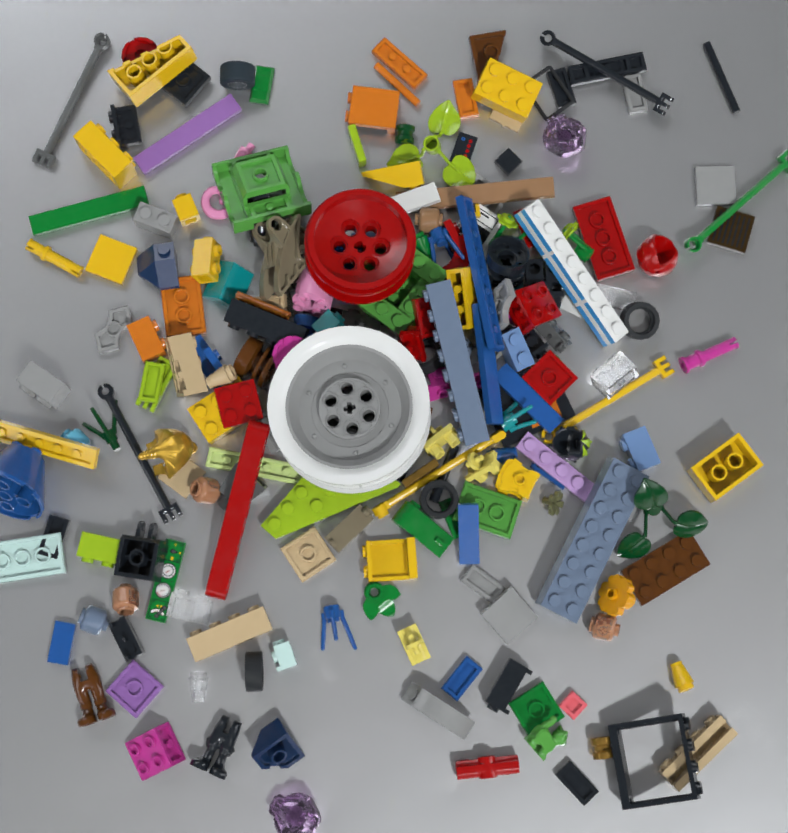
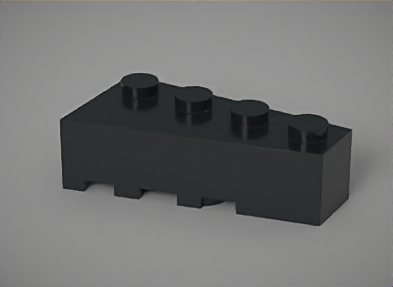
[223,298,310,346]

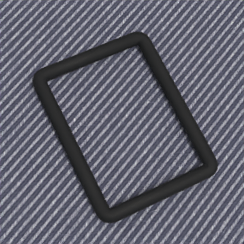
[531,66,575,121]

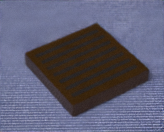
[706,205,755,255]

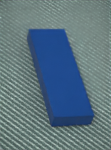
[458,503,480,564]

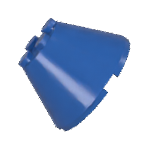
[0,441,45,520]

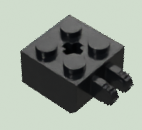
[114,521,168,583]

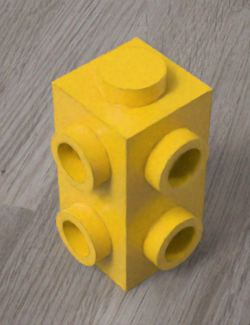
[190,236,222,284]

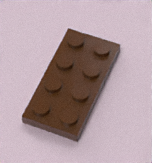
[619,536,710,606]

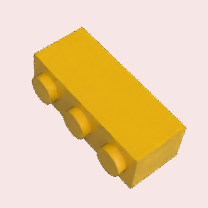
[446,266,478,329]

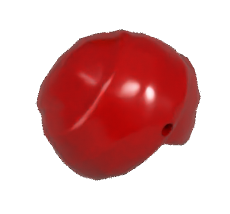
[636,234,678,277]

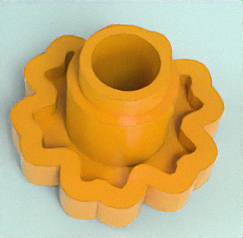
[598,574,636,617]

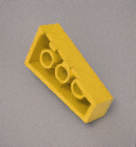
[107,35,197,108]

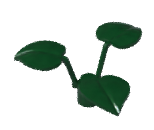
[617,478,709,559]

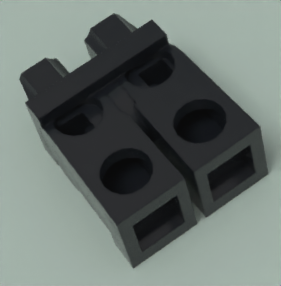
[524,258,564,310]

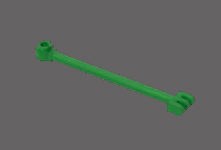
[684,149,788,253]

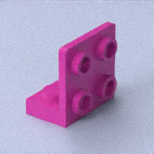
[125,721,186,781]

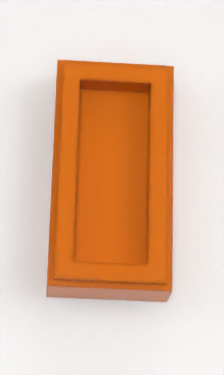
[453,78,479,120]

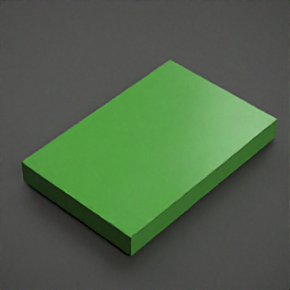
[452,481,522,540]

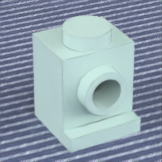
[271,639,298,672]

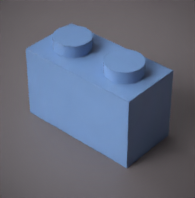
[501,327,535,372]
[619,426,661,472]

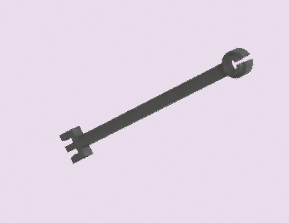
[32,33,111,169]

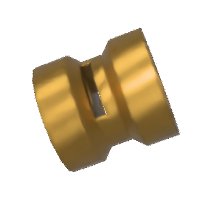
[591,736,613,760]

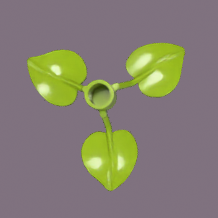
[386,100,476,187]

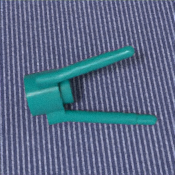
[501,402,537,433]

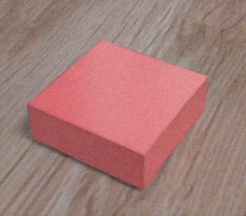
[558,691,587,720]

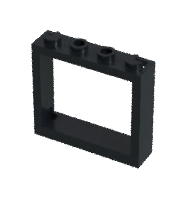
[608,713,703,810]

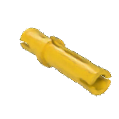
[25,238,84,278]

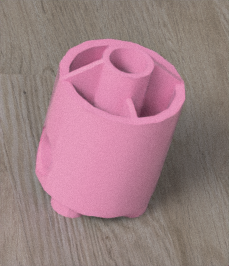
[292,265,333,318]

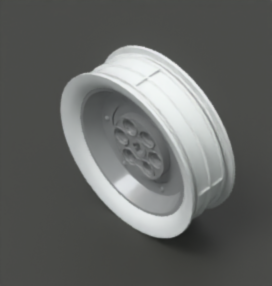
[267,326,431,494]

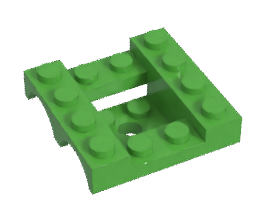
[211,145,312,234]
[353,248,447,339]

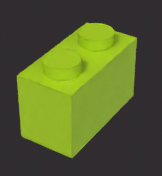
[76,531,120,568]

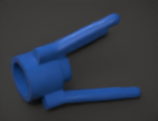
[427,226,465,264]
[321,605,357,651]

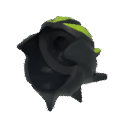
[548,426,592,463]

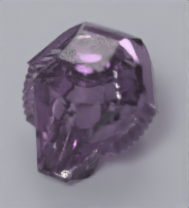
[543,113,587,159]
[269,793,321,833]

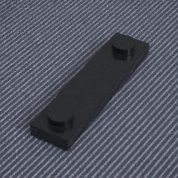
[567,52,647,87]

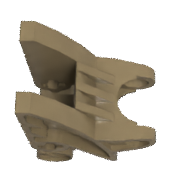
[252,214,307,301]

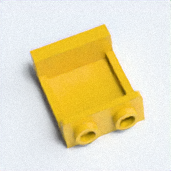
[362,537,418,583]

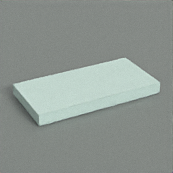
[0,532,67,583]

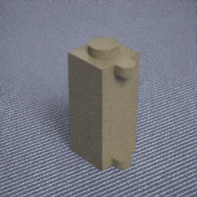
[325,504,374,554]

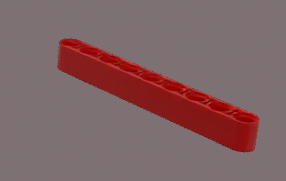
[205,419,270,600]

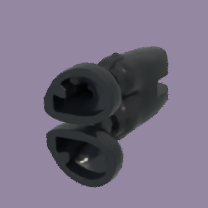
[190,715,242,780]

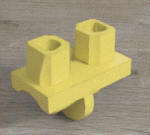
[424,423,460,460]
[465,450,502,483]
[397,623,431,666]

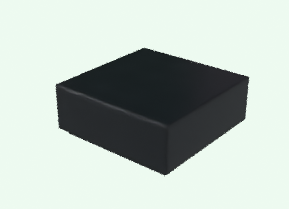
[494,148,522,176]

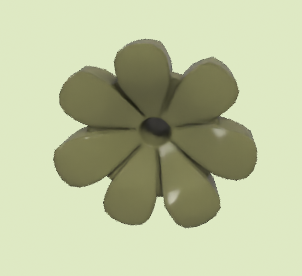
[542,490,564,516]

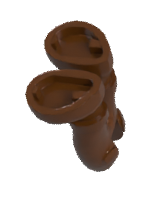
[72,663,116,728]

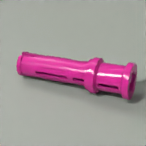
[678,337,739,374]

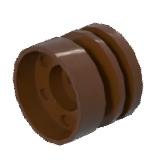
[233,336,277,389]

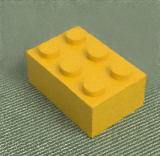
[470,58,543,124]
[73,120,137,189]
[187,376,243,445]
[686,433,764,503]

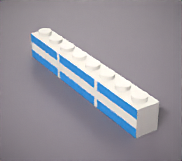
[514,199,629,347]

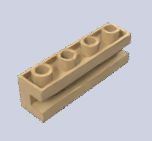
[186,604,273,662]
[658,715,738,792]

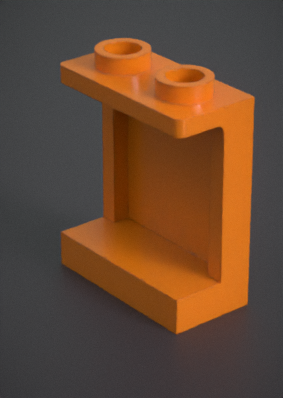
[345,85,400,135]

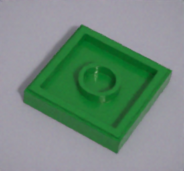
[508,681,565,735]

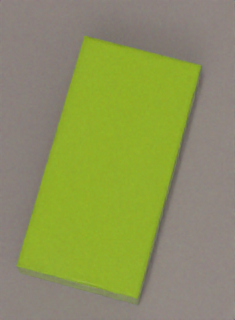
[348,124,366,168]
[138,361,166,404]

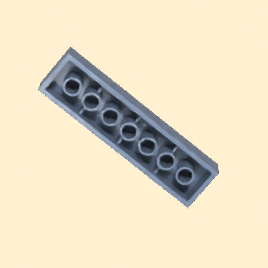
[422,279,490,446]
[535,458,650,624]

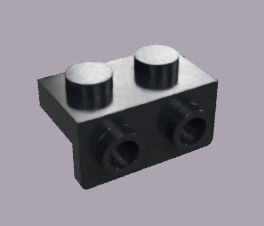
[108,104,143,148]

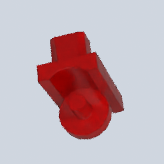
[399,326,427,362]

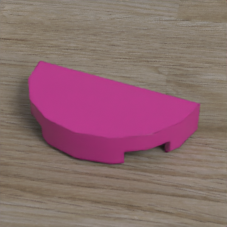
[272,336,304,369]

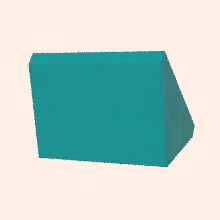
[202,260,254,307]

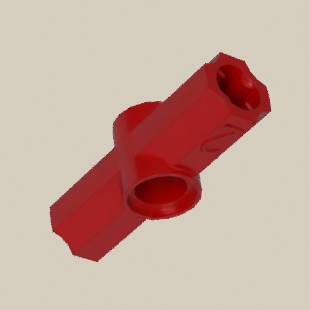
[455,755,520,780]

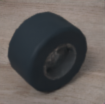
[220,61,255,90]

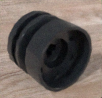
[486,236,530,288]

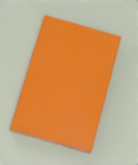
[161,275,207,337]

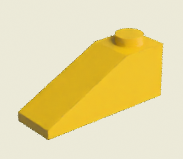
[361,160,425,190]

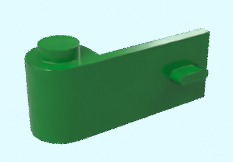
[391,500,454,558]

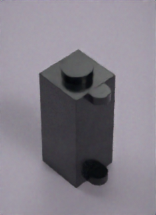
[484,658,533,715]

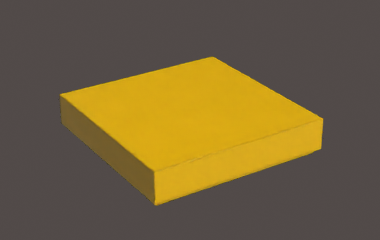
[85,234,138,286]

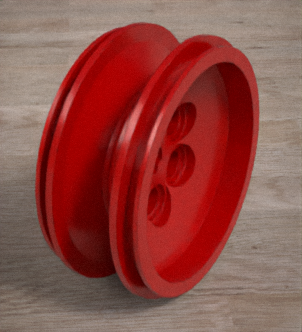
[304,189,416,304]

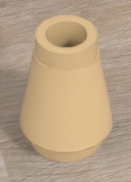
[205,364,237,389]

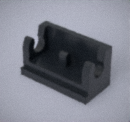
[108,616,145,662]

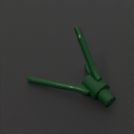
[82,400,120,450]

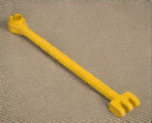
[541,355,675,444]
[371,430,506,519]

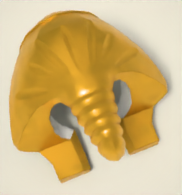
[138,428,198,479]

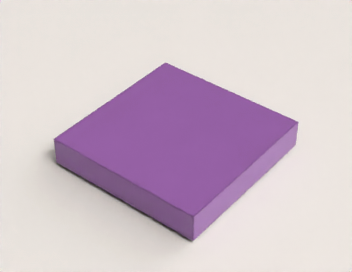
[105,659,165,718]

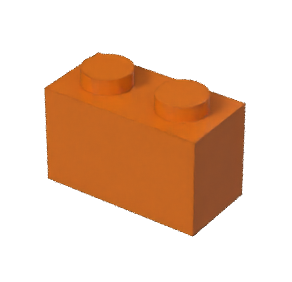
[126,316,167,364]

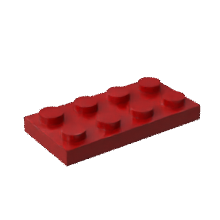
[572,196,635,282]

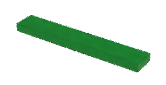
[28,186,149,237]

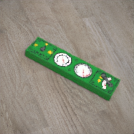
[145,538,186,623]

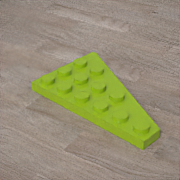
[261,477,401,540]

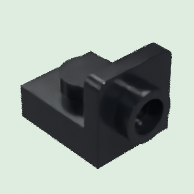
[523,329,549,359]

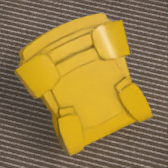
[495,458,540,503]

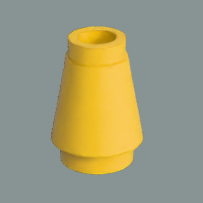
[670,661,694,693]

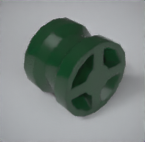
[395,124,415,145]

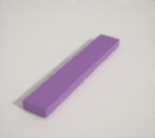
[133,93,242,175]

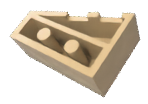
[164,332,208,397]

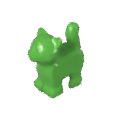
[524,716,568,761]

